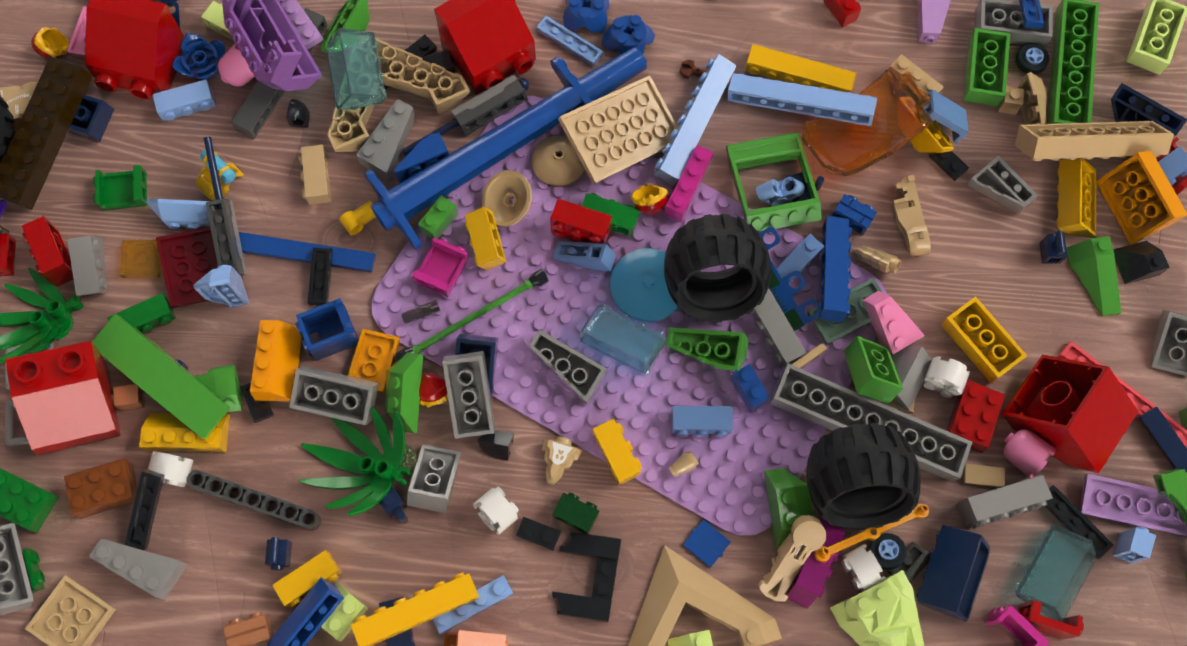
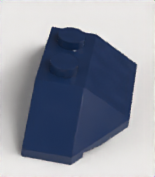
[1111,83,1187,136]

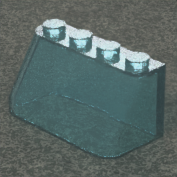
[327,28,387,110]
[580,304,667,376]
[1015,524,1096,622]

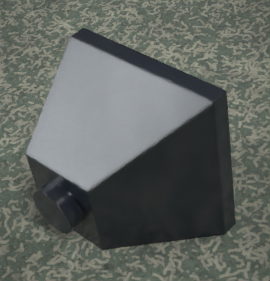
[1113,241,1170,284]

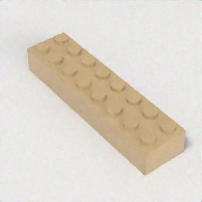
[1015,121,1174,161]

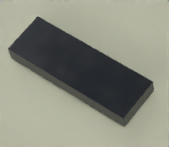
[308,247,333,305]

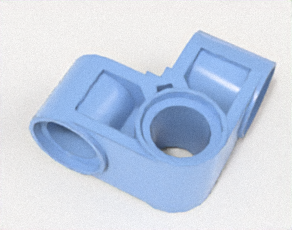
[756,177,805,206]

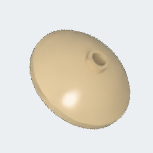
[532,135,585,187]
[482,170,532,226]

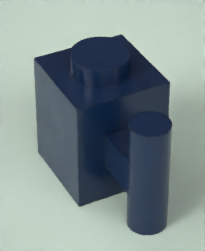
[1039,231,1067,264]
[379,486,408,524]
[265,537,292,570]

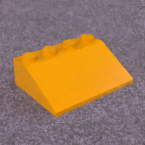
[1096,150,1187,245]

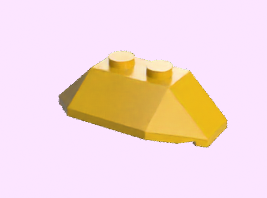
[898,96,954,153]

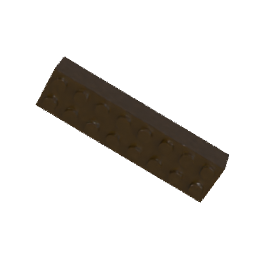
[0,56,93,210]

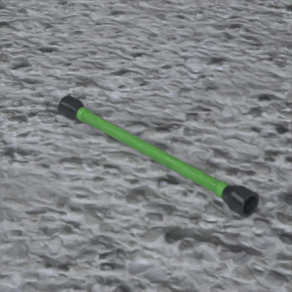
[395,268,549,360]

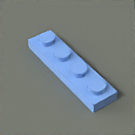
[432,575,513,634]

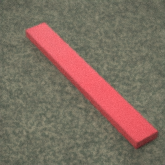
[1058,341,1187,448]

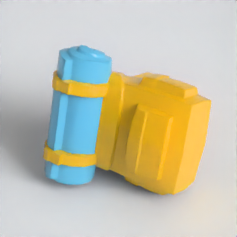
[195,149,244,201]

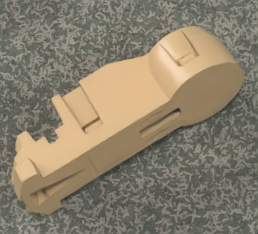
[892,175,931,256]
[758,515,826,602]

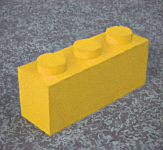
[465,207,507,270]
[592,419,642,485]
[272,550,342,608]

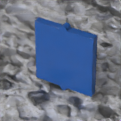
[683,519,731,568]

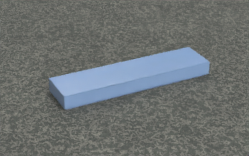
[536,16,603,67]

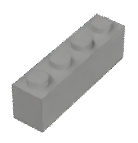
[749,288,807,368]

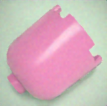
[218,43,255,87]
[1003,429,1057,479]

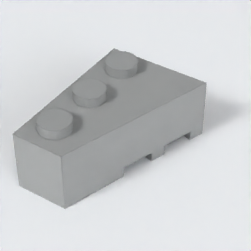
[967,156,1038,213]
[67,235,107,296]

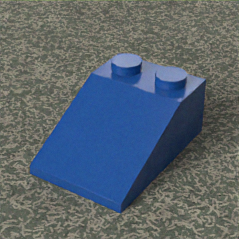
[395,133,449,184]

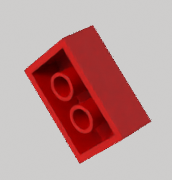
[550,199,612,244]
[22,216,74,287]
[946,380,1005,453]

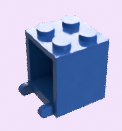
[295,298,359,361]

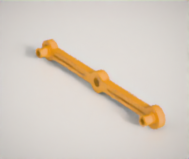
[814,503,929,562]

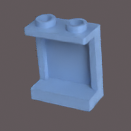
[920,89,969,143]

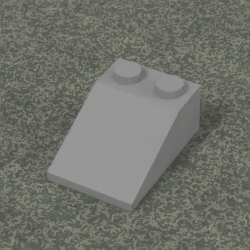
[1151,310,1187,376]
[407,444,461,513]

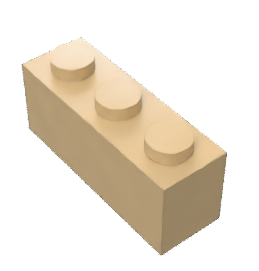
[885,54,944,103]
[299,144,331,205]

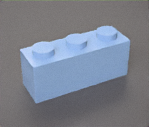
[153,80,216,121]

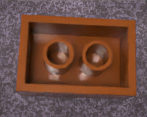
[64,458,138,519]

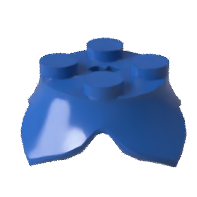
[563,0,610,33]
[602,15,655,55]
[172,33,225,81]

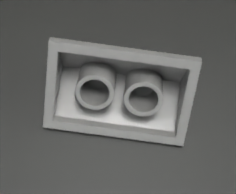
[892,345,932,410]

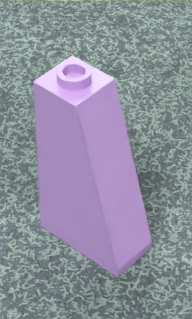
[917,0,951,44]

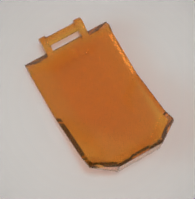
[802,69,934,176]

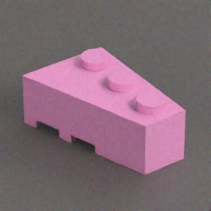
[863,291,925,354]

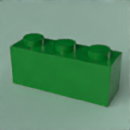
[582,193,640,237]
[107,293,176,334]

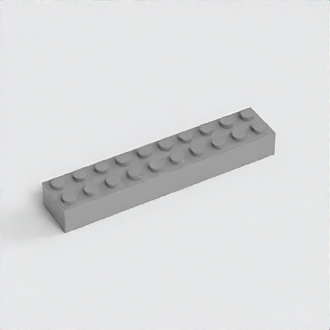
[769,363,972,482]

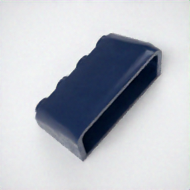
[917,525,990,622]

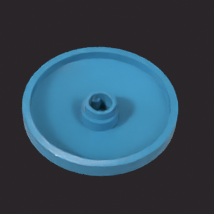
[610,248,678,322]

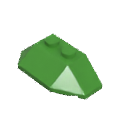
[320,0,370,52]
[384,353,423,433]
[764,468,814,551]

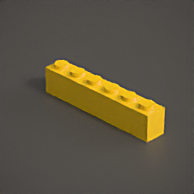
[745,44,856,92]
[351,572,479,646]

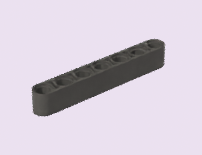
[187,470,321,531]

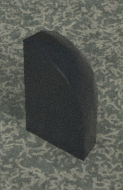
[286,99,310,128]
[478,430,514,461]

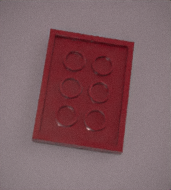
[156,226,218,309]

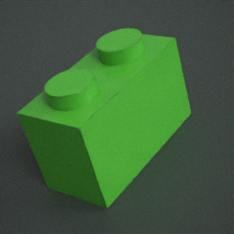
[418,195,458,239]

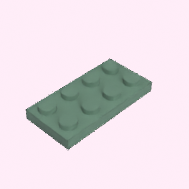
[807,278,882,345]

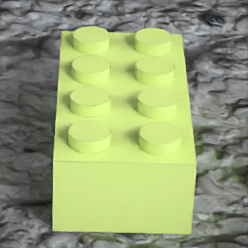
[1126,0,1187,75]

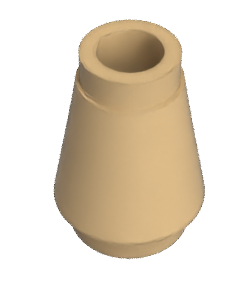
[669,451,699,478]

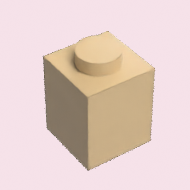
[998,86,1024,115]

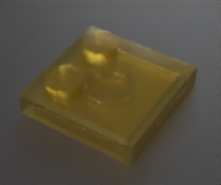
[119,239,161,278]

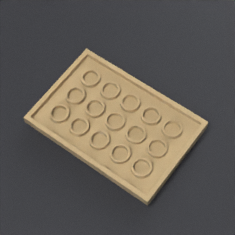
[558,75,678,185]

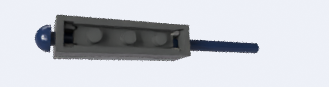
[402,75,529,156]
[203,137,247,279]

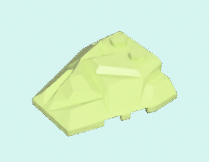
[829,570,924,646]

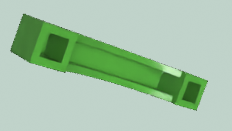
[1153,469,1187,578]

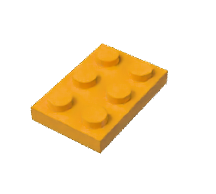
[347,328,401,394]

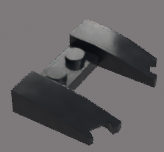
[552,532,621,623]

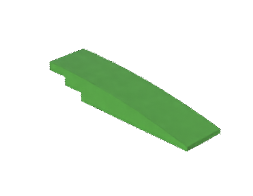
[92,314,231,440]

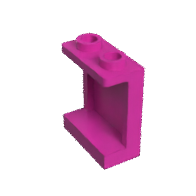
[412,237,469,297]
[985,605,1050,646]

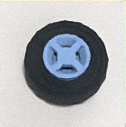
[1016,43,1049,75]
[869,533,906,570]

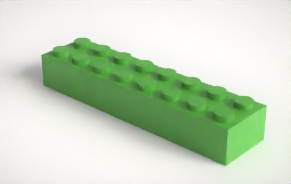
[1047,0,1099,124]

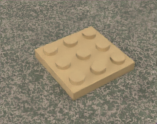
[25,575,116,646]

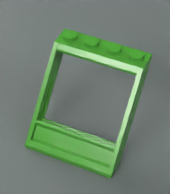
[726,132,822,232]

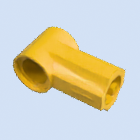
[339,200,376,235]

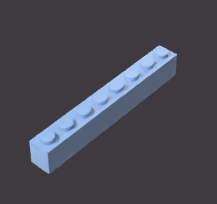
[654,54,736,186]
[728,73,877,126]

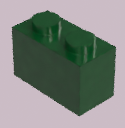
[552,492,599,534]

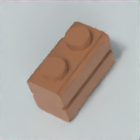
[223,612,273,646]

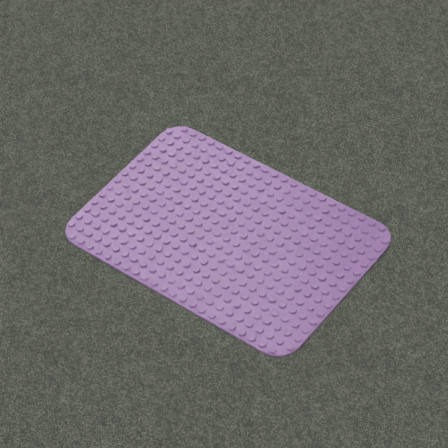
[372,96,887,536]

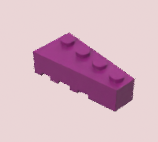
[787,518,846,609]

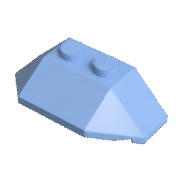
[146,199,210,230]
[194,265,249,308]

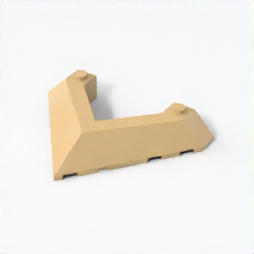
[327,31,470,152]
[628,545,782,646]

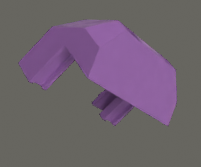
[222,0,323,91]

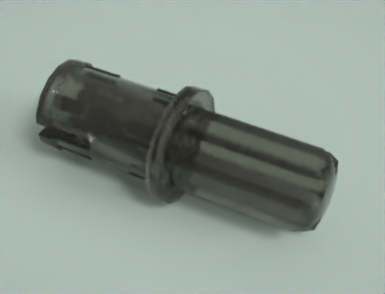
[401,300,440,324]

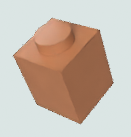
[111,384,145,411]

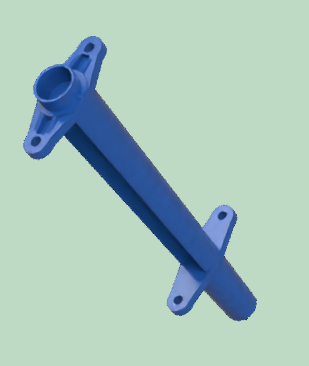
[364,47,647,250]

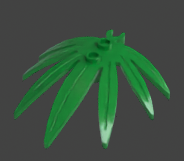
[0,268,84,363]
[299,406,411,517]

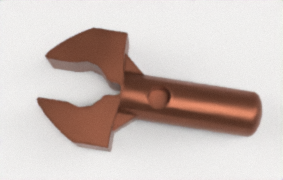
[679,59,706,79]

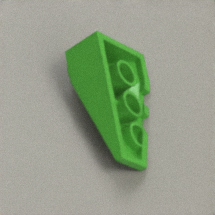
[1066,236,1122,316]
[666,327,749,371]
[164,365,244,412]

